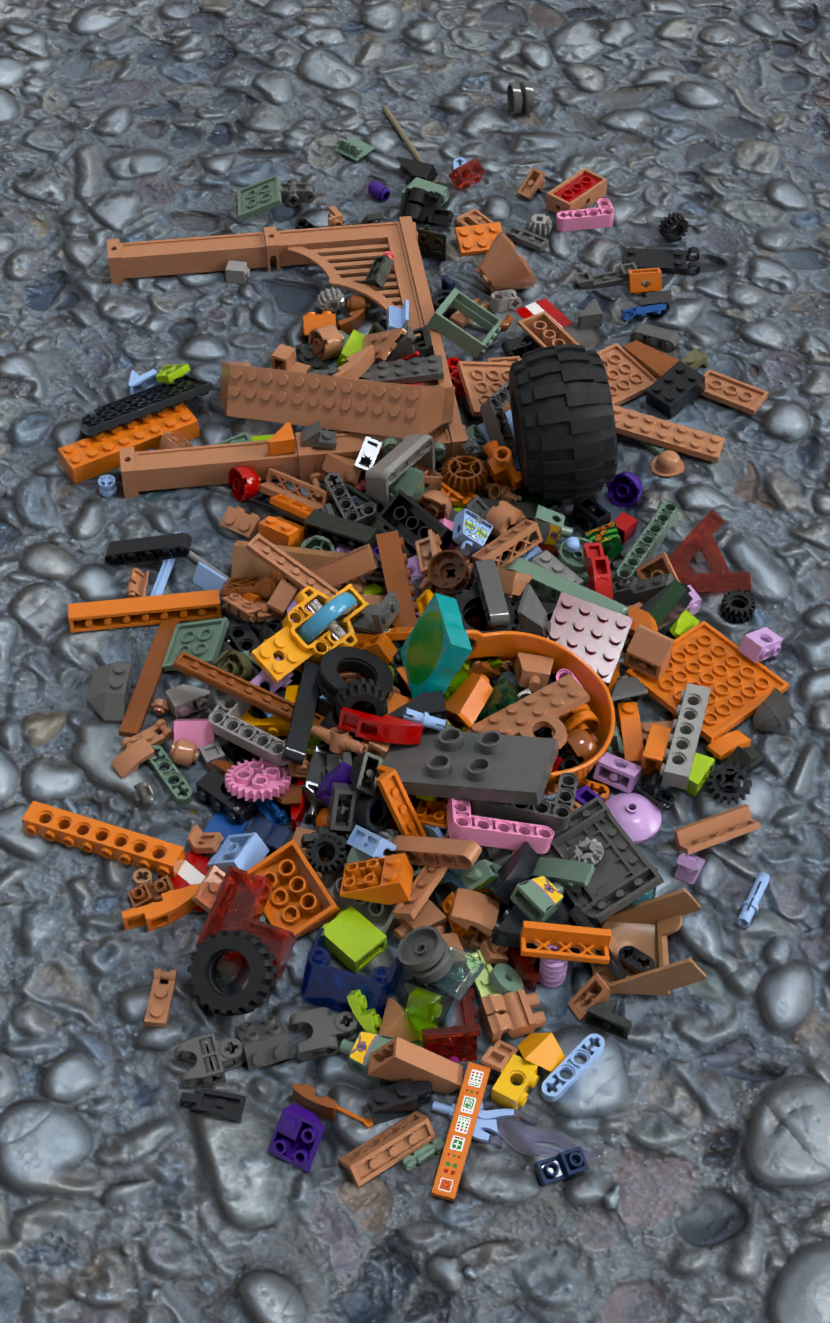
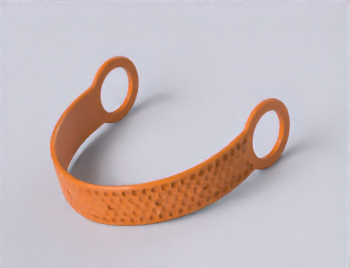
[465,630,615,796]

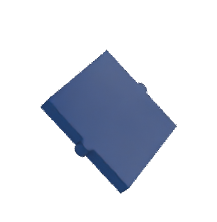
[203,812,249,844]

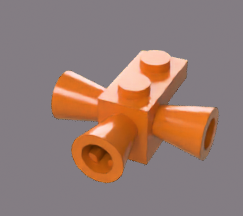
[482,440,523,491]

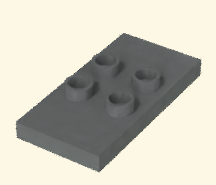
[376,727,559,806]

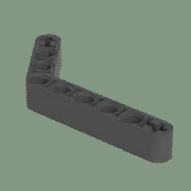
[480,381,517,456]

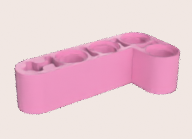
[556,198,614,232]

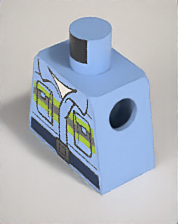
[452,508,493,556]

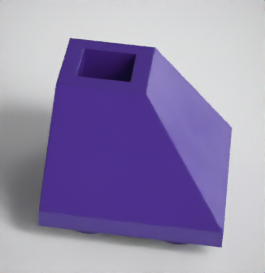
[267,1103,325,1172]

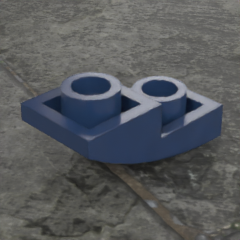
[533,1146,589,1187]

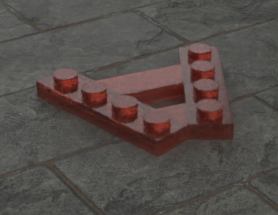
[668,509,751,593]

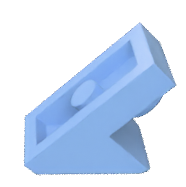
[128,369,159,395]

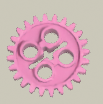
[225,758,291,802]

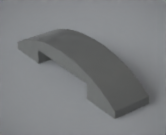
[574,262,638,288]

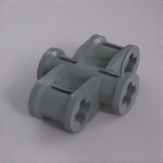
[281,178,315,207]

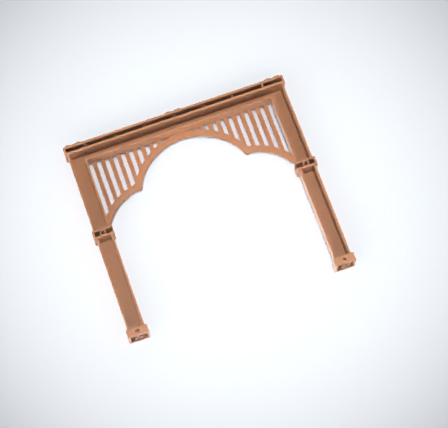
[107,216,468,498]

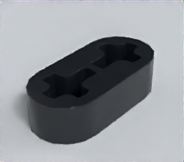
[618,946,655,974]

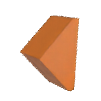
[267,422,296,456]

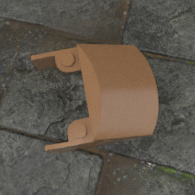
[591,888,706,996]

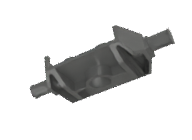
[299,744,341,818]

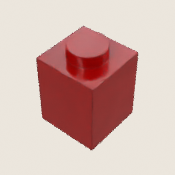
[612,512,638,544]

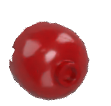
[228,466,261,502]

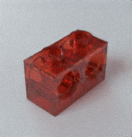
[449,158,486,190]

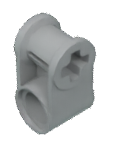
[490,289,522,313]

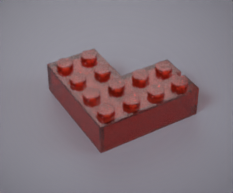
[196,865,297,980]

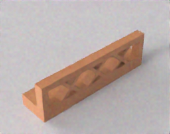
[259,468,329,511]
[471,519,543,569]
[673,804,761,855]
[338,1111,437,1187]

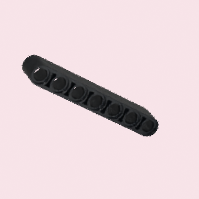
[282,661,320,766]

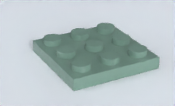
[237,174,282,221]
[162,617,229,672]

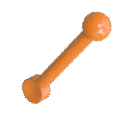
[336,1103,373,1129]

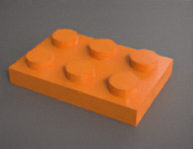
[455,222,503,256]

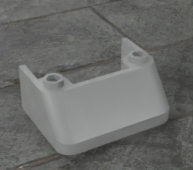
[365,434,435,508]

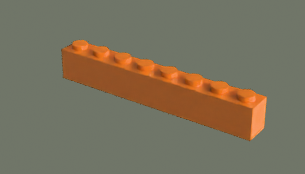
[68,589,222,633]

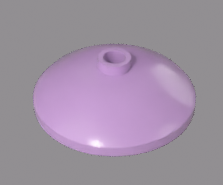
[605,793,662,844]

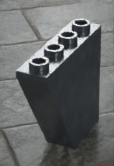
[491,897,599,954]

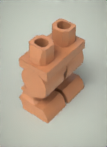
[479,989,546,1046]

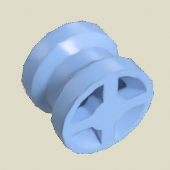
[98,474,117,497]

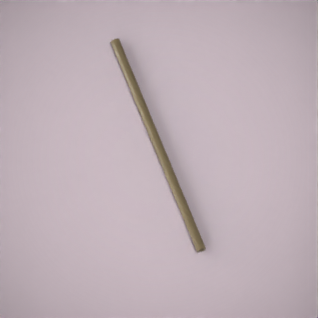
[382,106,439,184]

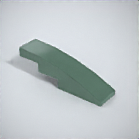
[529,857,596,887]

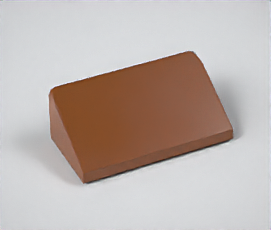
[272,783,302,804]

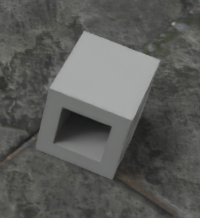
[226,260,250,284]

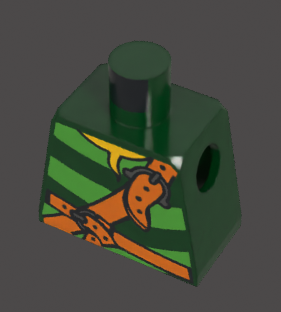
[583,521,623,559]

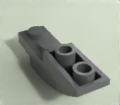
[612,573,674,603]

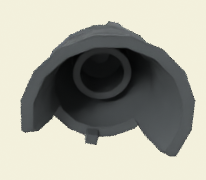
[753,688,794,731]

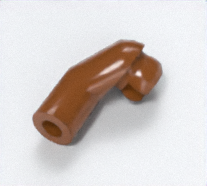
[499,315,513,331]

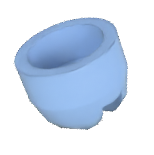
[565,537,580,553]

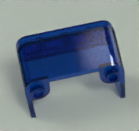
[301,927,403,1020]

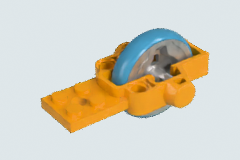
[250,583,369,684]

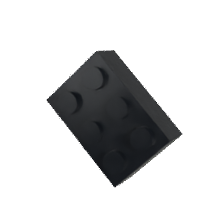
[645,361,705,419]

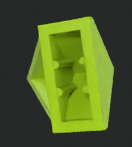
[669,610,700,638]

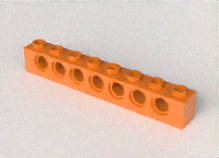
[21,801,185,878]

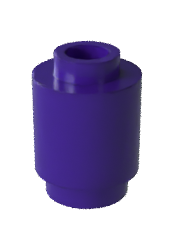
[368,181,390,201]

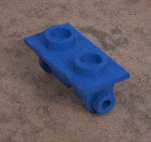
[257,798,291,826]

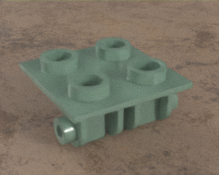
[334,137,375,161]

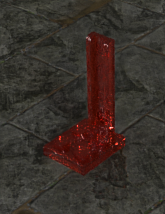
[422,961,480,1062]

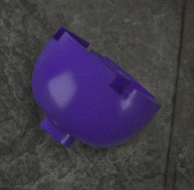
[607,472,643,508]

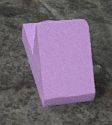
[675,853,706,884]

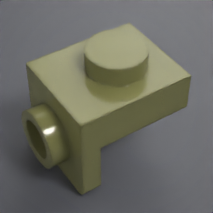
[680,348,709,370]

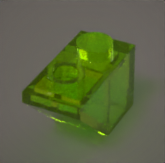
[405,987,443,1044]

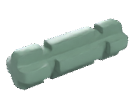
[402,1138,445,1170]

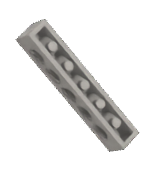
[660,683,711,790]

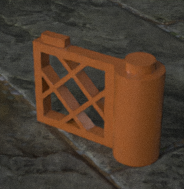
[221,569,283,598]

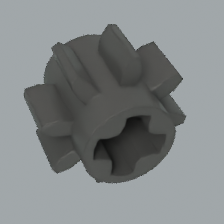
[131,780,158,805]

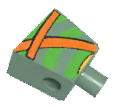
[460,859,502,897]

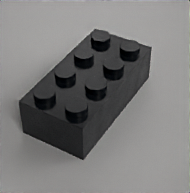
[377,489,453,551]

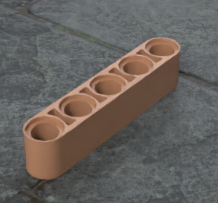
[385,835,482,869]

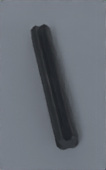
[569,906,628,980]

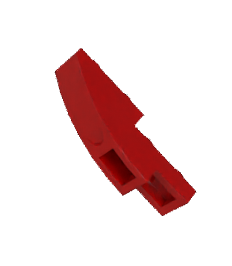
[582,542,613,600]
[338,707,424,745]

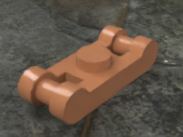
[120,719,174,749]

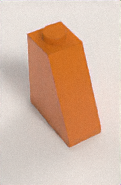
[445,672,493,728]
[641,724,672,779]

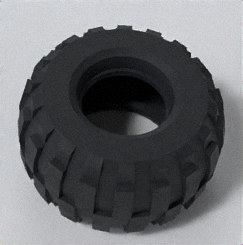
[509,344,618,501]

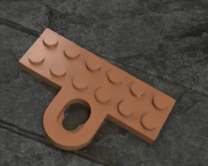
[466,674,590,750]

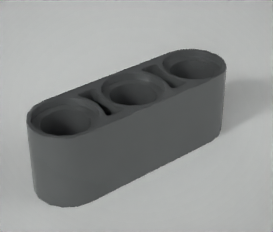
[630,323,680,353]

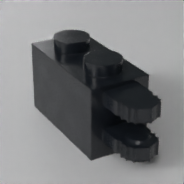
[367,1079,432,1125]

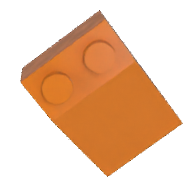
[257,516,310,547]

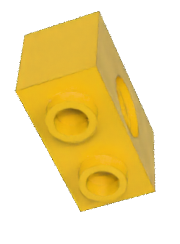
[491,1053,539,1113]

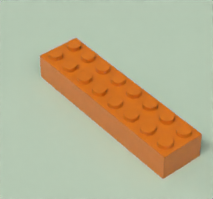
[58,402,200,484]

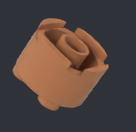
[309,324,344,361]
[485,500,527,538]

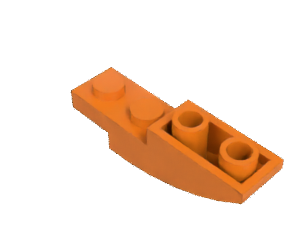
[121,883,201,932]

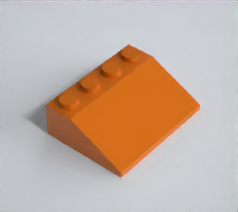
[241,839,341,944]

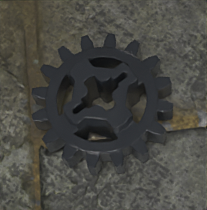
[707,762,752,805]

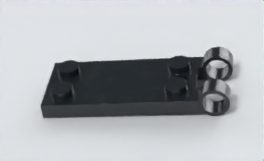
[623,247,700,276]

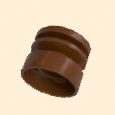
[427,550,472,597]

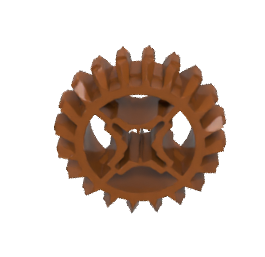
[441,453,489,494]

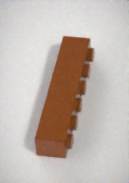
[376,530,420,641]

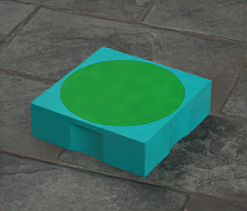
[400,593,472,699]

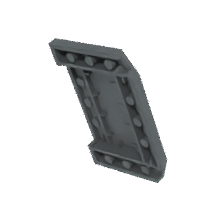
[539,796,664,923]

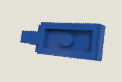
[621,303,666,320]

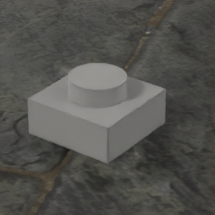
[199,741,226,766]

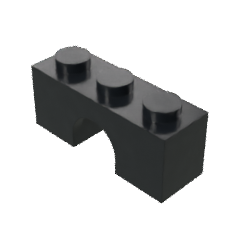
[196,769,258,825]

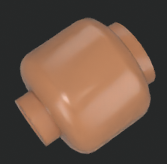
[169,739,200,767]

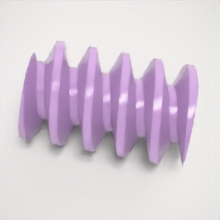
[538,945,568,988]

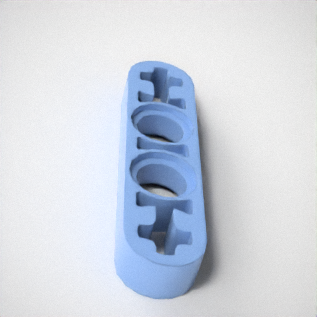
[541,1033,605,1102]

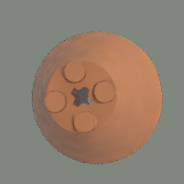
[476,232,536,293]

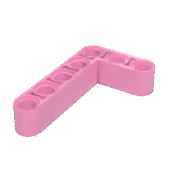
[446,798,554,854]

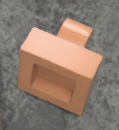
[479,941,509,964]

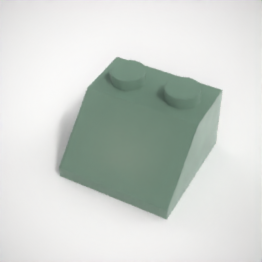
[389,467,425,502]

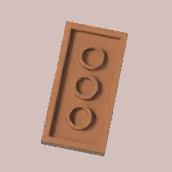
[700,369,769,416]

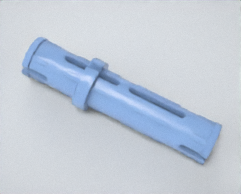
[736,872,770,928]

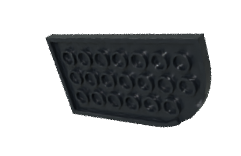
[79,374,214,437]

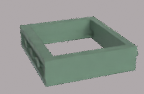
[427,288,502,358]

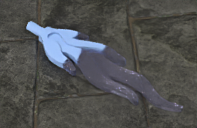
[432,1101,602,1159]

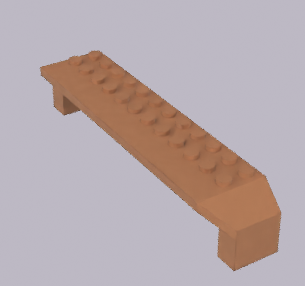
[220,361,455,439]

